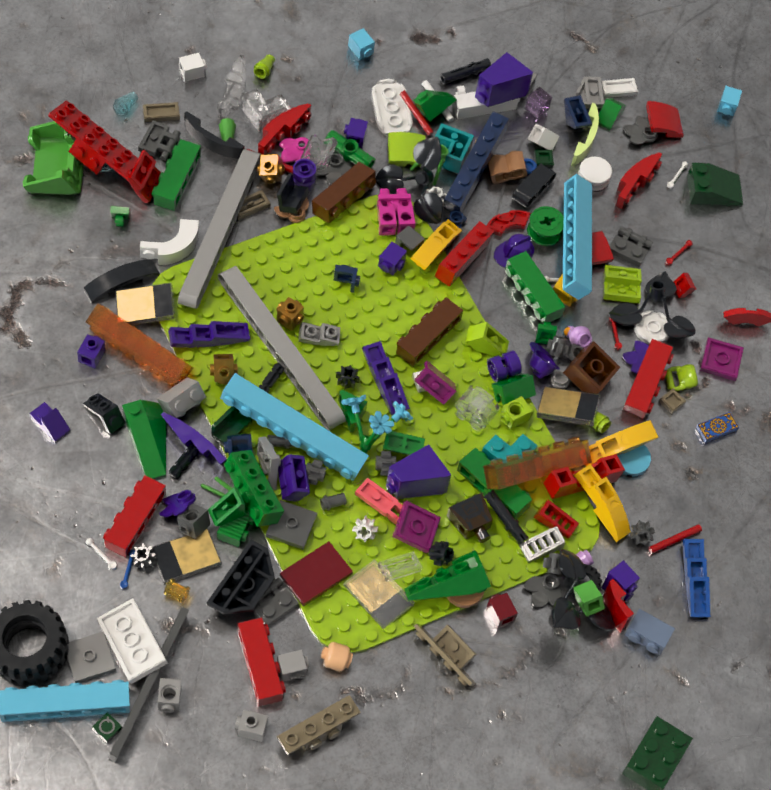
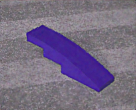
[168,321,250,348]
[362,341,410,415]
[161,412,227,467]

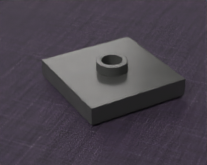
[266,500,317,550]

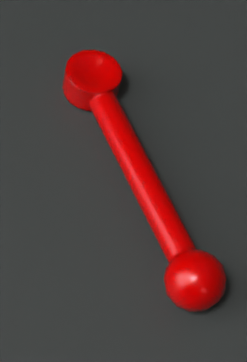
[665,240,693,266]
[609,317,622,350]

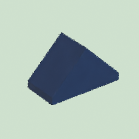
[564,95,592,129]

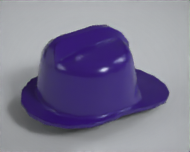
[494,234,534,267]
[529,342,560,379]

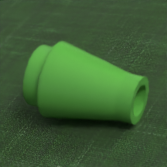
[218,118,236,142]

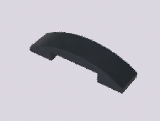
[184,111,245,159]
[84,259,160,303]

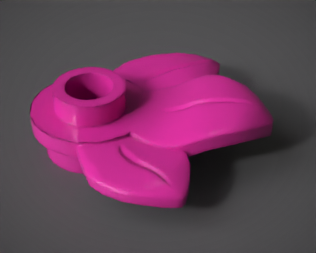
[279,137,311,163]

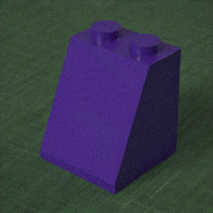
[475,52,533,107]
[386,444,451,499]

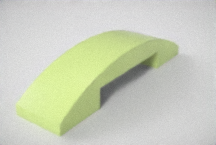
[571,103,599,166]

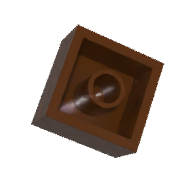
[563,341,620,394]

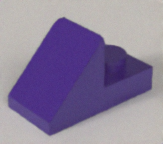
[29,402,70,443]

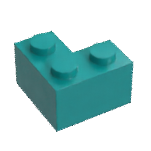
[435,123,474,174]
[482,434,538,479]

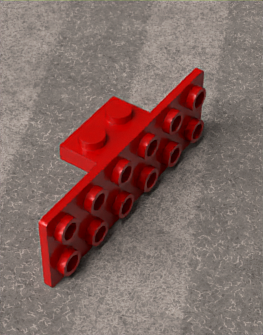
[48,100,138,181]

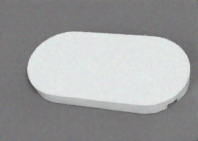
[371,79,413,137]

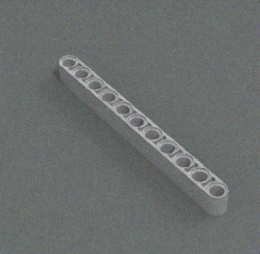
[178,149,262,309]
[218,266,346,431]

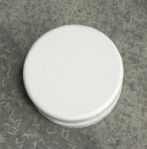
[578,157,612,191]

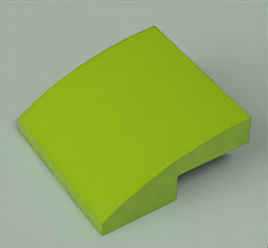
[388,132,426,168]
[603,265,642,304]

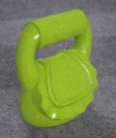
[665,364,698,391]

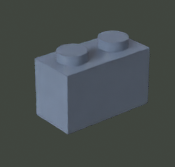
[625,608,675,655]

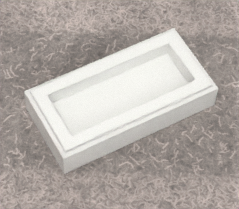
[601,78,638,98]

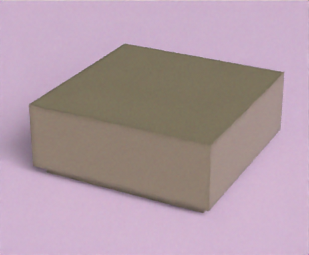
[659,389,686,414]

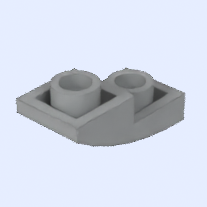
[298,322,340,346]

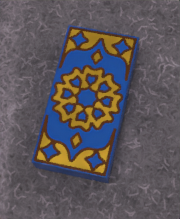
[696,412,739,443]

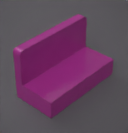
[415,361,456,405]

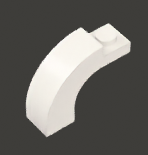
[140,219,199,265]

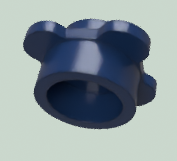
[445,211,467,229]

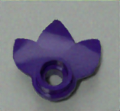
[622,341,649,374]
[159,490,196,517]

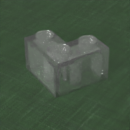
[241,88,290,133]

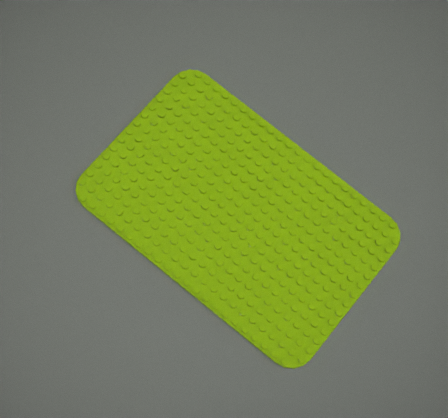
[152,195,600,653]

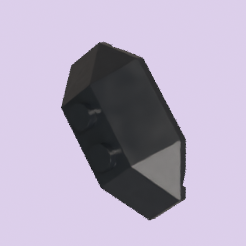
[206,540,275,614]

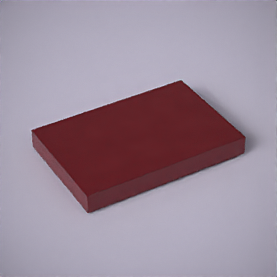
[280,541,353,606]

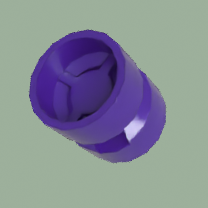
[293,159,316,191]
[487,350,522,382]

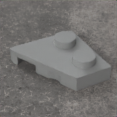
[575,77,604,109]
[257,436,281,490]

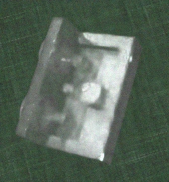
[300,134,338,171]

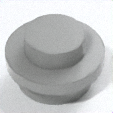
[551,371,570,389]

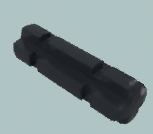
[259,363,285,393]
[169,444,199,478]

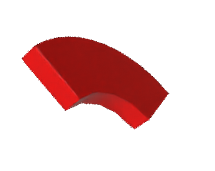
[486,210,531,237]
[723,308,771,327]

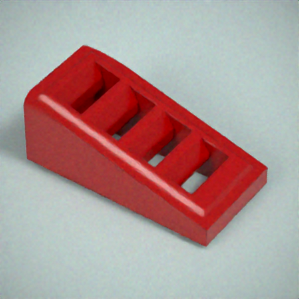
[533,499,579,539]

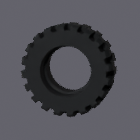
[0,600,69,685]

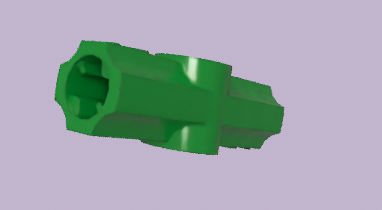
[324,130,376,169]

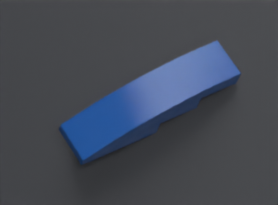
[683,539,711,617]

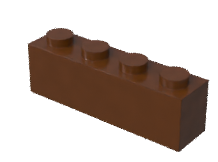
[312,162,376,223]
[396,297,463,367]

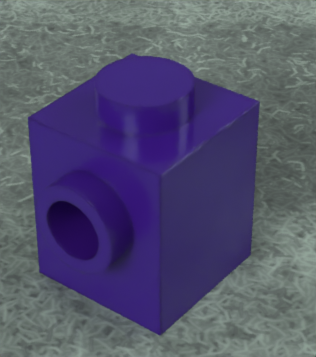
[344,118,368,148]
[378,242,407,275]
[77,334,106,369]

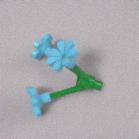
[341,395,413,454]

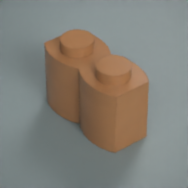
[488,151,528,184]

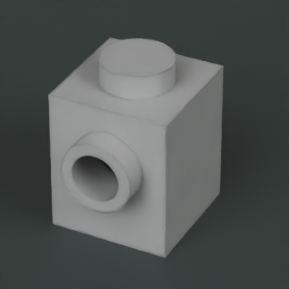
[235,710,268,742]

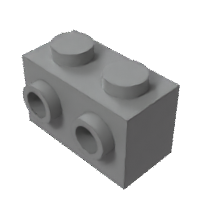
[157,377,206,418]

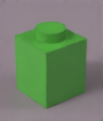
[573,580,605,617]

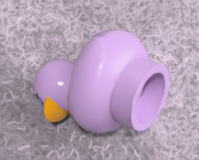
[564,326,592,348]

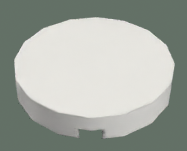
[634,310,669,344]

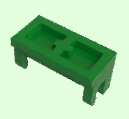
[491,373,536,405]
[383,431,425,455]

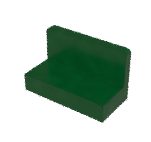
[211,406,252,446]

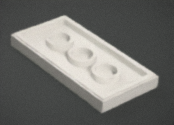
[97,598,168,684]

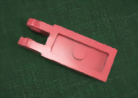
[355,478,403,524]

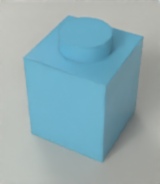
[348,28,375,60]
[717,86,742,116]

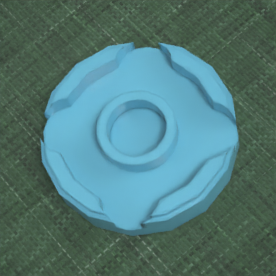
[617,445,651,477]

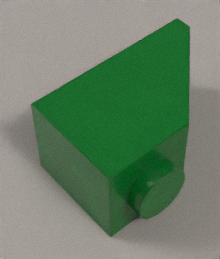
[413,90,457,121]

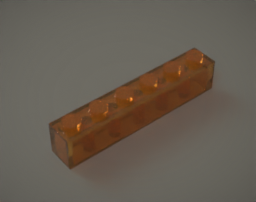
[86,303,194,387]
[483,437,592,489]

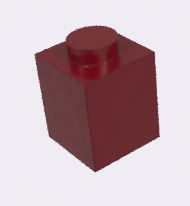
[486,593,518,628]

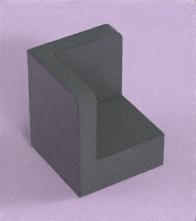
[395,225,425,251]

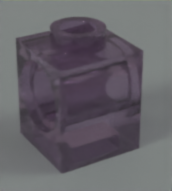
[525,86,552,119]

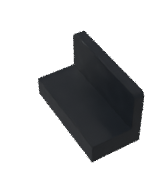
[277,174,309,214]

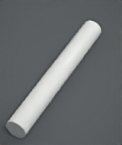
[422,80,454,123]

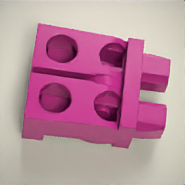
[377,188,416,236]

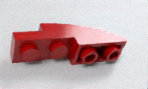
[258,103,312,155]
[615,152,662,209]

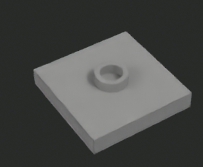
[66,632,116,683]

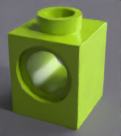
[500,396,532,430]

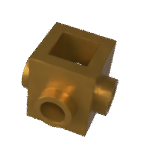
[257,154,285,184]
[276,297,304,331]
[210,354,238,384]

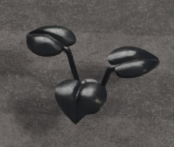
[376,137,443,224]
[609,271,696,339]
[551,549,615,630]

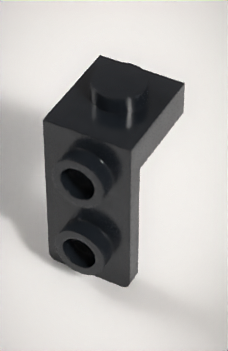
[83,393,126,434]

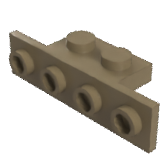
[413,624,477,687]
[277,695,361,755]

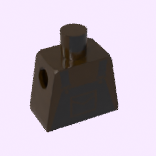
[447,492,493,543]

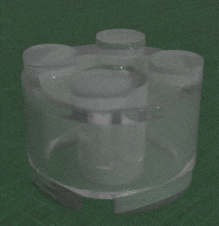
[455,385,500,431]

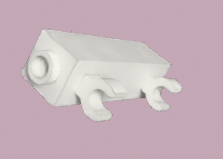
[452,85,520,120]

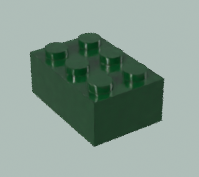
[622,716,693,790]

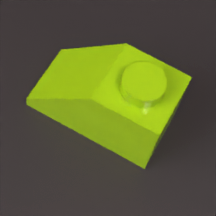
[466,322,509,357]

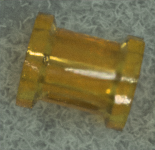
[163,578,190,604]

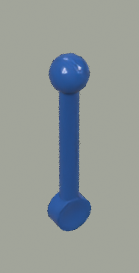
[120,550,135,589]

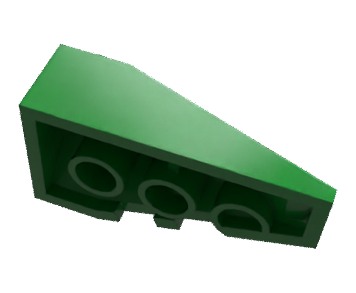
[122,399,166,480]
[404,550,491,601]

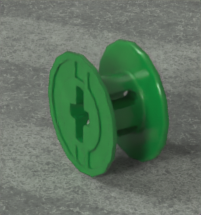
[527,206,564,246]

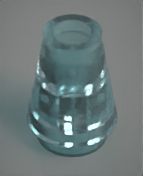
[113,92,138,115]

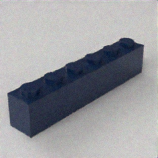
[444,111,509,212]

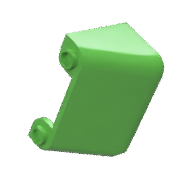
[23,121,83,195]

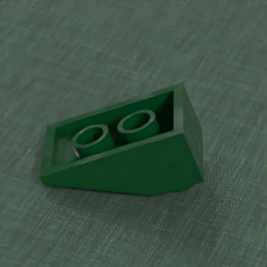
[687,163,743,206]

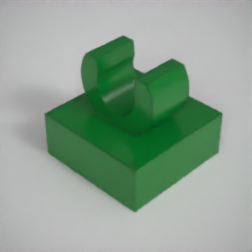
[110,206,131,227]
[535,321,557,344]

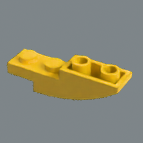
[411,219,462,270]
[579,420,659,466]
[574,464,631,542]

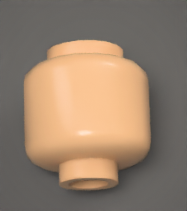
[321,642,353,672]

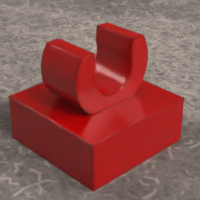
[673,273,696,298]

